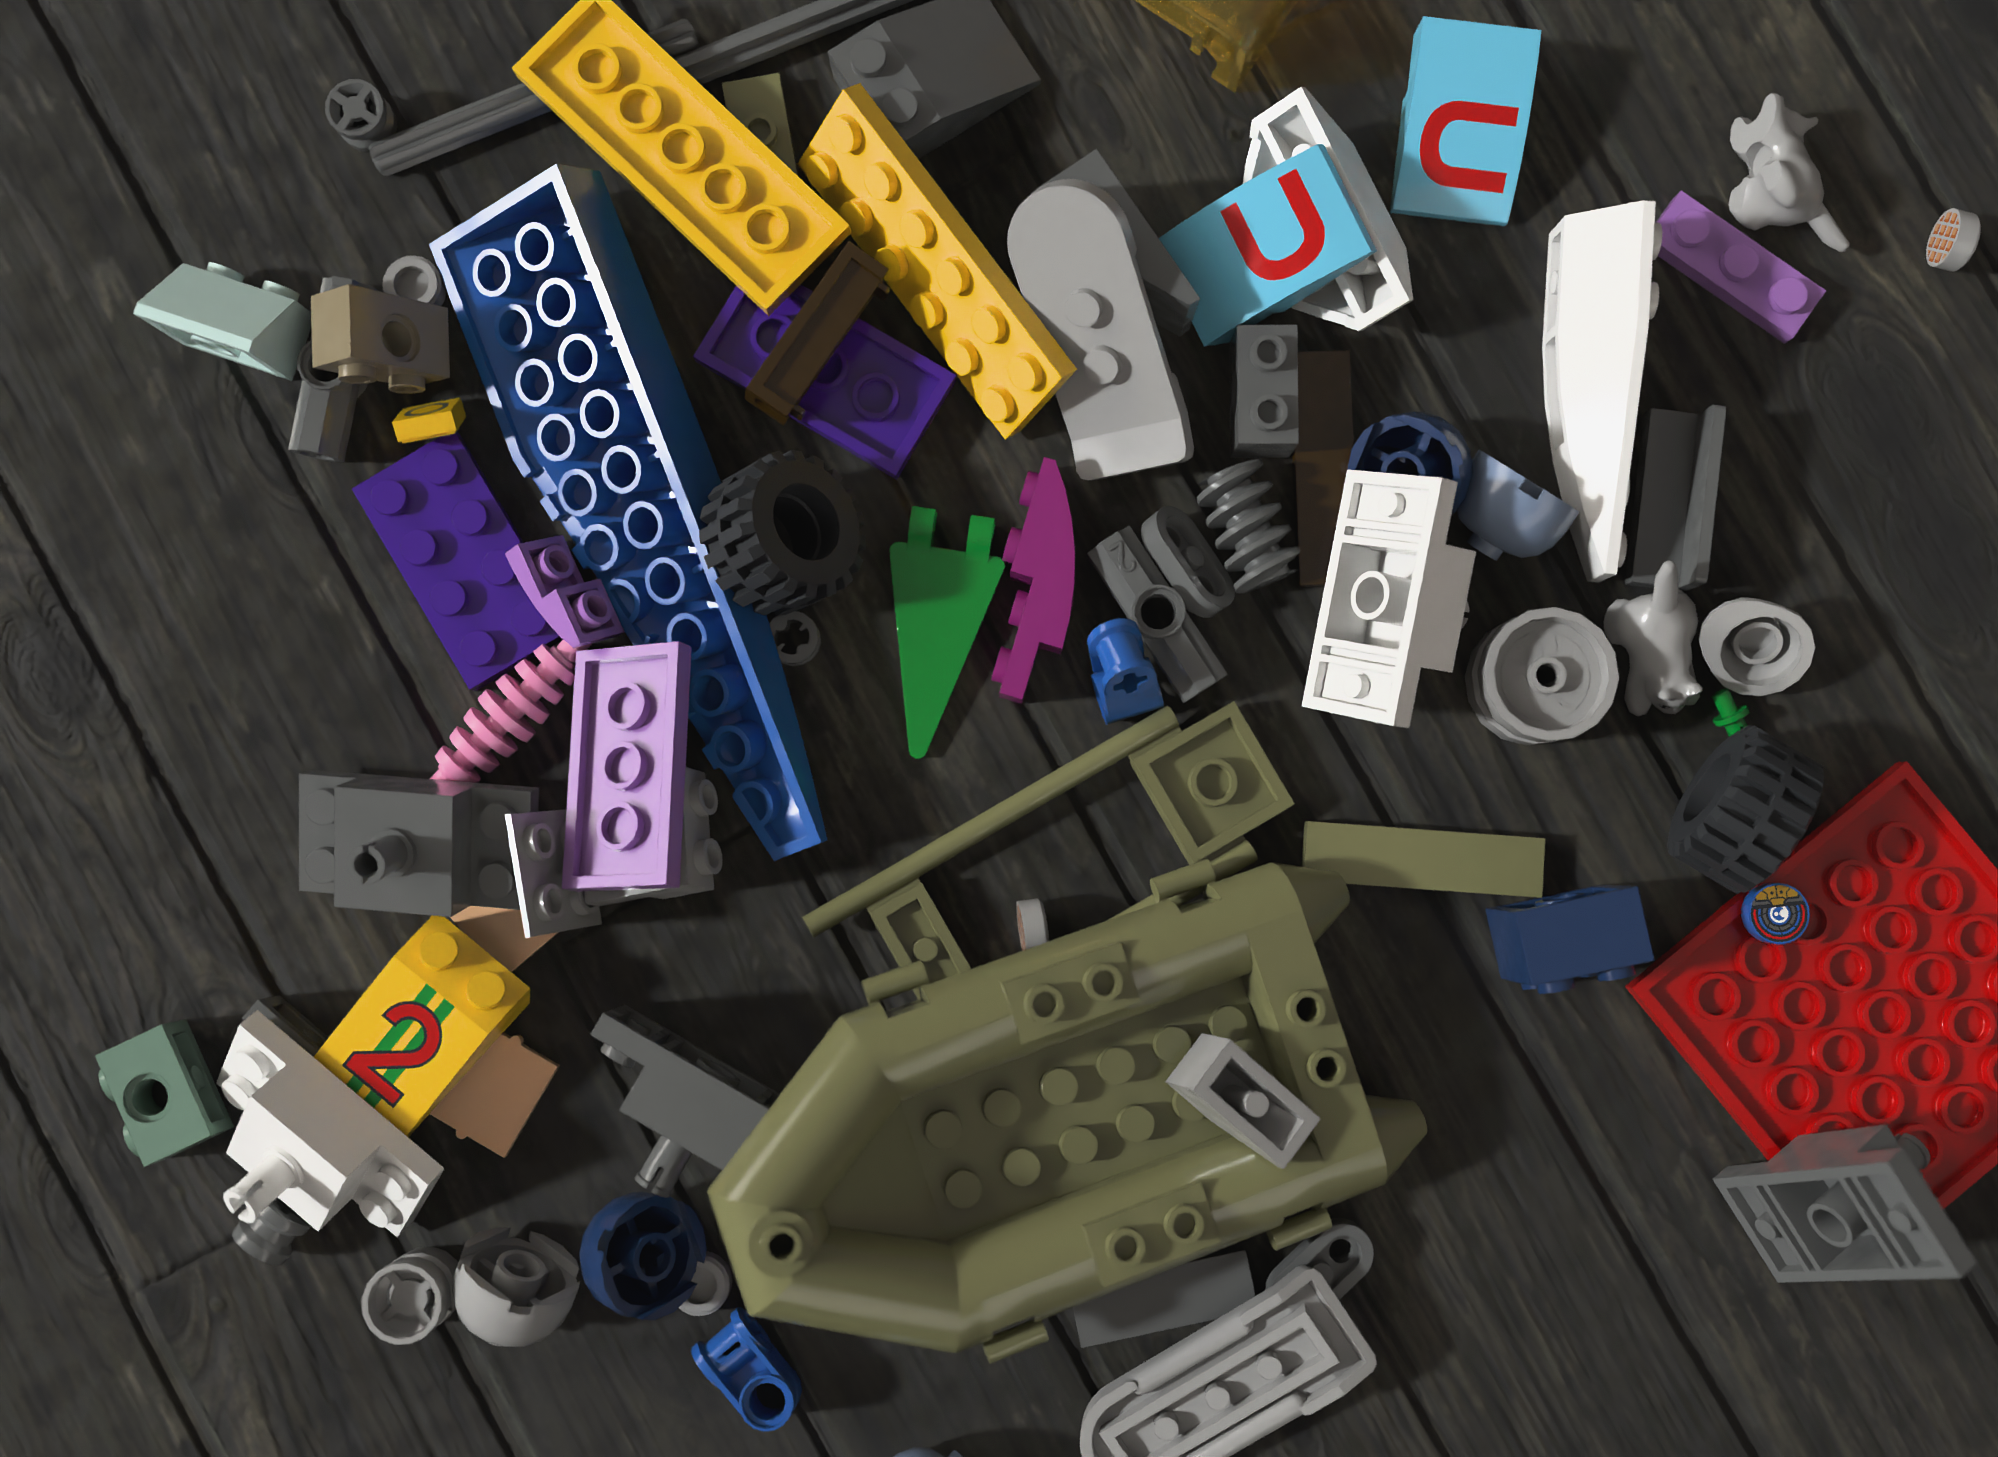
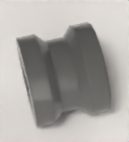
[325,79,397,152]
[232,1197,311,1266]

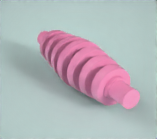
[430,640,592,783]

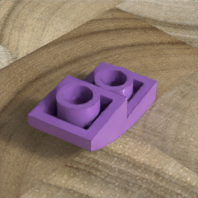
[505,535,624,648]

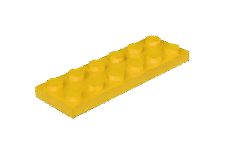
[512,0,852,316]
[797,83,1077,440]

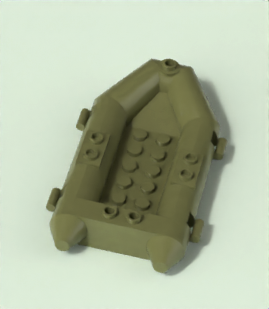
[707,859,1427,1364]

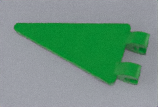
[889,506,1005,759]

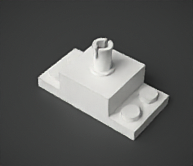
[1302,470,1476,728]
[216,1010,445,1237]

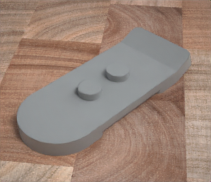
[1007,179,1194,480]
[1080,1265,1377,1457]

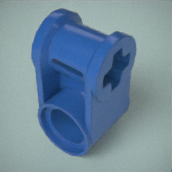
[1087,618,1164,725]
[691,1307,802,1432]

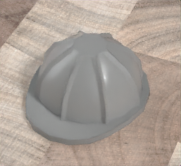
[1698,598,1815,696]

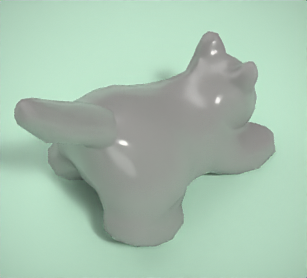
[1729,93,1850,252]
[1603,561,1703,716]

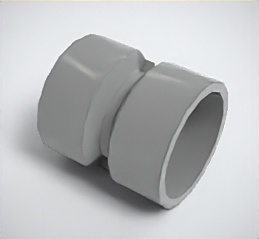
[362,1246,458,1345]

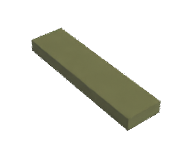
[1302,821,1545,898]

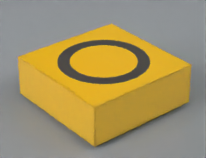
[392,397,466,444]

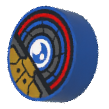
[1741,883,1810,944]

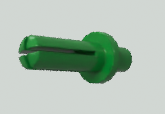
[1711,688,1749,737]

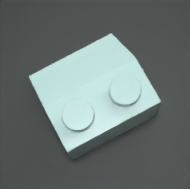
[133,262,311,381]

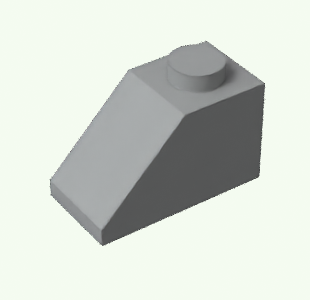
[1165,1033,1321,1169]

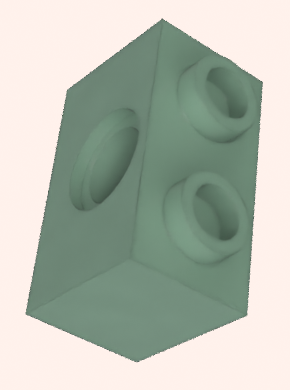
[95,1019,234,1167]

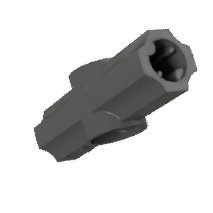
[288,276,378,463]
[1086,526,1228,704]

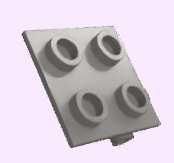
[505,809,602,938]

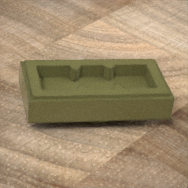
[722,73,798,176]

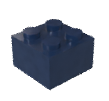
[1485,884,1654,994]

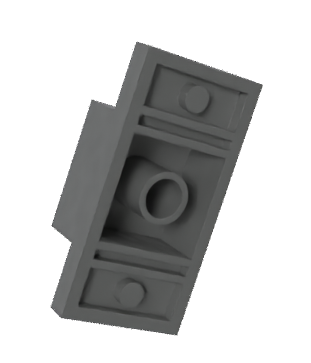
[299,770,539,917]
[590,1005,780,1198]
[1713,1125,1977,1283]

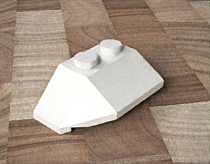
[1243,87,1413,331]

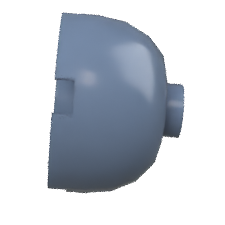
[1457,450,1580,561]

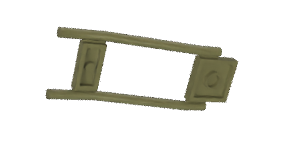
[802,701,1295,999]

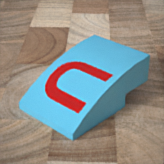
[1390,16,1542,226]
[1159,144,1377,347]

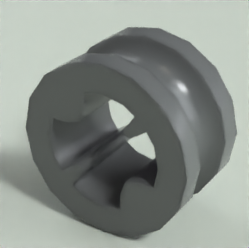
[769,611,821,666]

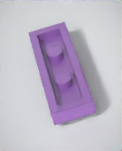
[1656,190,1826,343]

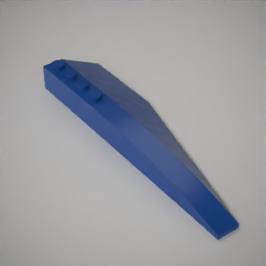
[429,164,827,861]

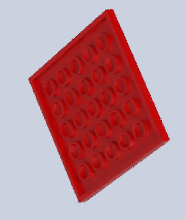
[1625,761,1998,1209]

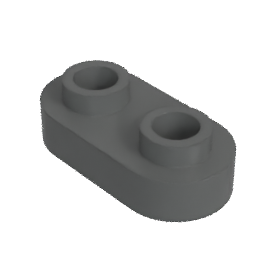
[1141,506,1235,618]
[1265,1218,1374,1300]

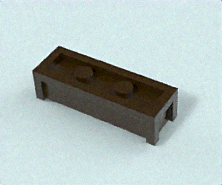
[744,241,890,426]

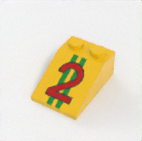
[314,916,530,1137]

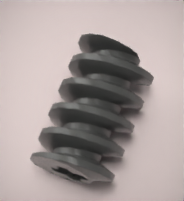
[1196,459,1301,594]

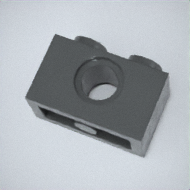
[1229,325,1299,458]

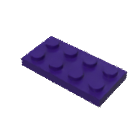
[693,284,957,480]
[352,431,563,692]

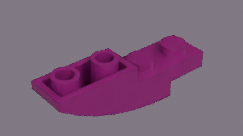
[991,457,1075,704]

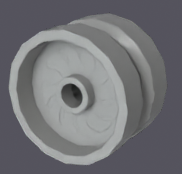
[1465,607,1619,746]

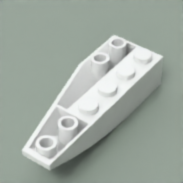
[1542,200,1662,582]

